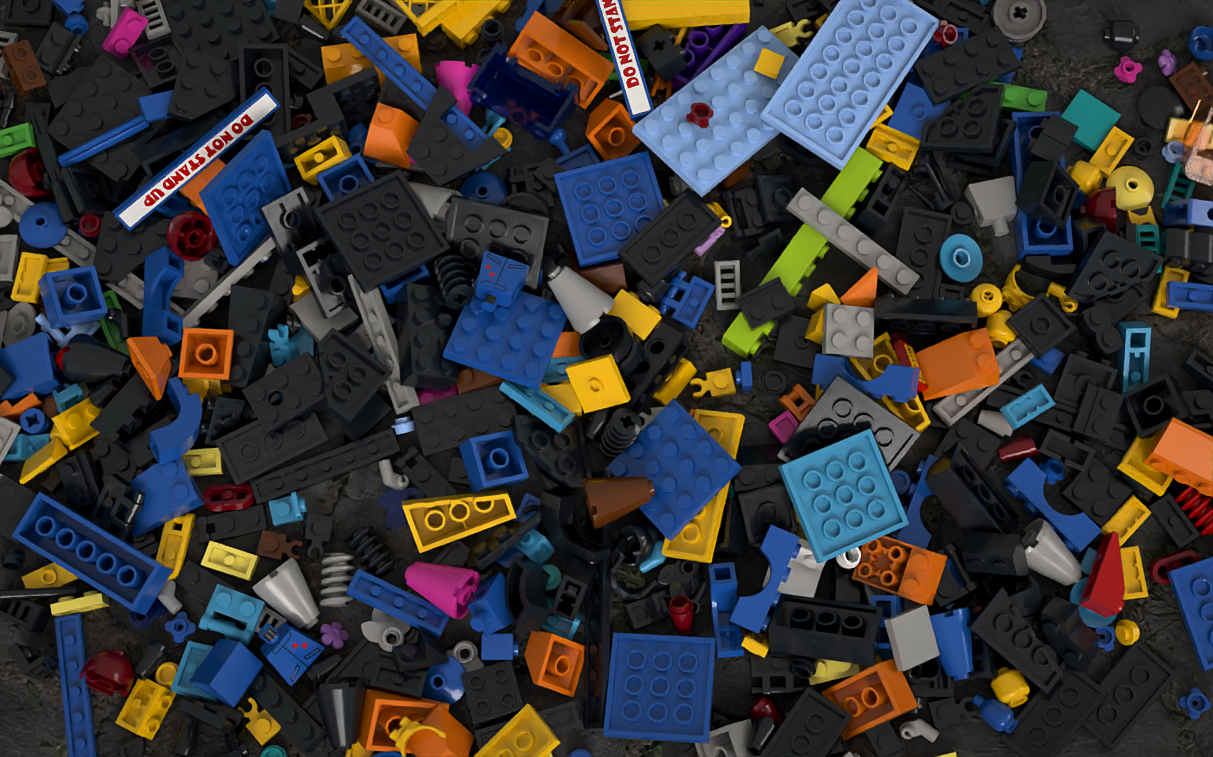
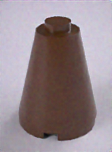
[582,476,655,529]

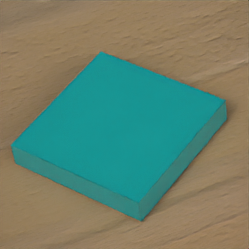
[1061,89,1121,154]

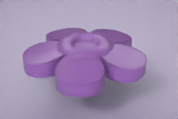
[1158,49,1177,76]
[320,622,349,649]

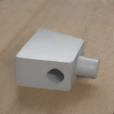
[964,176,1017,236]

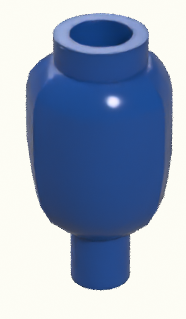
[972,694,1018,733]

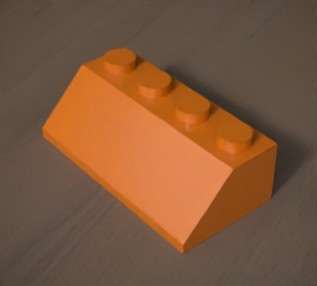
[506,10,615,110]
[1143,417,1213,497]

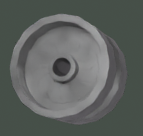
[990,0,1046,43]

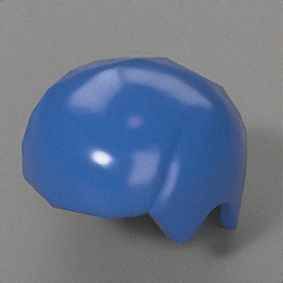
[1187,26,1213,61]

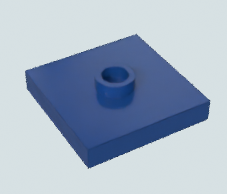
[887,82,952,140]

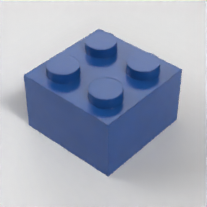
[38,265,108,329]
[459,430,529,494]

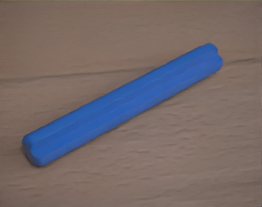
[58,114,149,167]

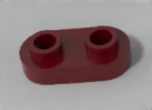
[202,483,255,512]
[1149,550,1200,584]

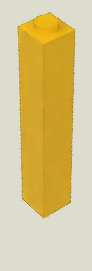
[600,0,750,31]

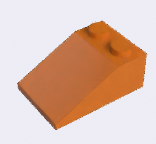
[915,328,1000,401]
[822,658,918,741]
[357,689,450,753]

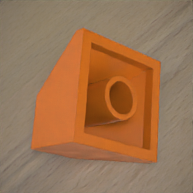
[585,98,642,161]
[363,103,420,170]
[839,266,878,311]
[178,328,234,380]
[126,337,172,401]
[524,631,584,697]
[407,704,475,757]

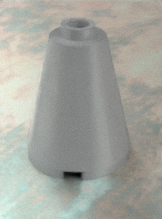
[407,181,462,234]
[547,265,615,334]
[1022,518,1082,586]
[252,557,320,630]

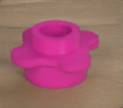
[1114,56,1142,83]

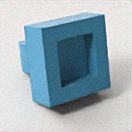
[52,383,84,413]

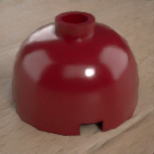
[8,147,51,197]
[1081,186,1117,234]
[166,210,217,262]
[79,649,134,697]

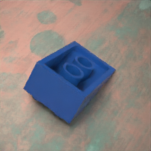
[123,457,204,538]

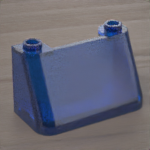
[466,42,580,141]

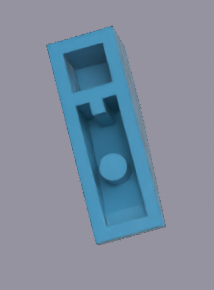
[1117,322,1151,394]

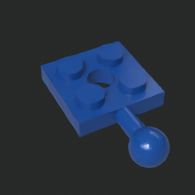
[547,126,600,171]

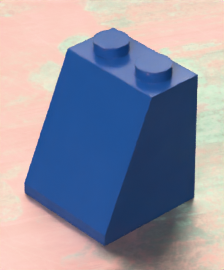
[0,332,67,405]

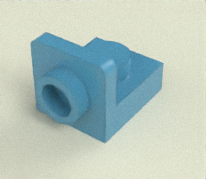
[268,491,307,527]
[514,528,555,567]

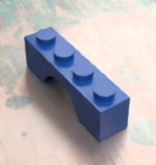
[142,246,184,347]
[812,354,920,403]
[890,454,939,549]
[1002,457,1102,555]
[729,525,802,634]

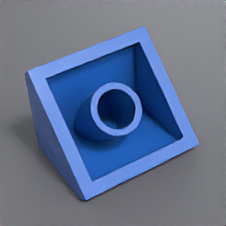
[189,638,263,708]

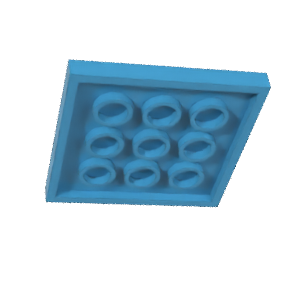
[778,429,909,564]

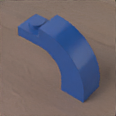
[149,376,202,466]
[708,562,744,658]

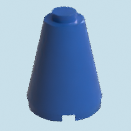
[930,607,973,681]

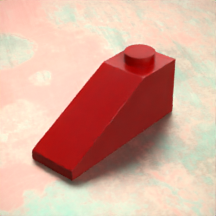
[1079,531,1125,618]

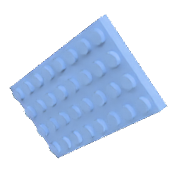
[759,0,940,171]
[632,25,800,197]

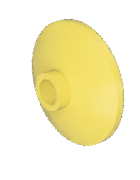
[1105,166,1154,212]

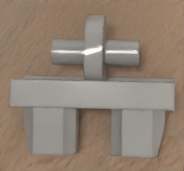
[96,0,136,29]

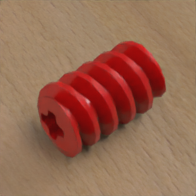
[1175,486,1213,536]

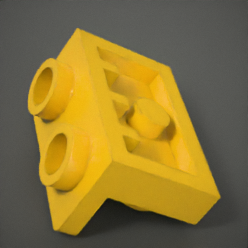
[115,678,176,740]

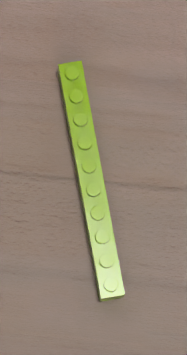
[721,146,883,359]

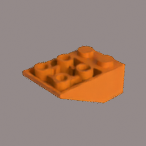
[852,535,948,606]

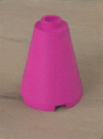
[435,61,483,118]
[405,562,480,620]

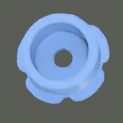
[1162,141,1186,163]
[392,416,415,435]

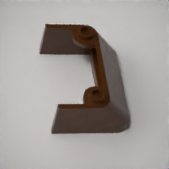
[551,0,609,51]

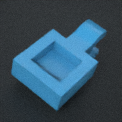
[268,324,297,367]

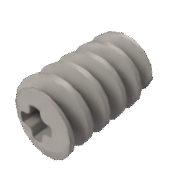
[320,553,355,607]

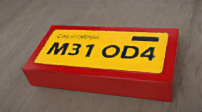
[893,340,928,392]

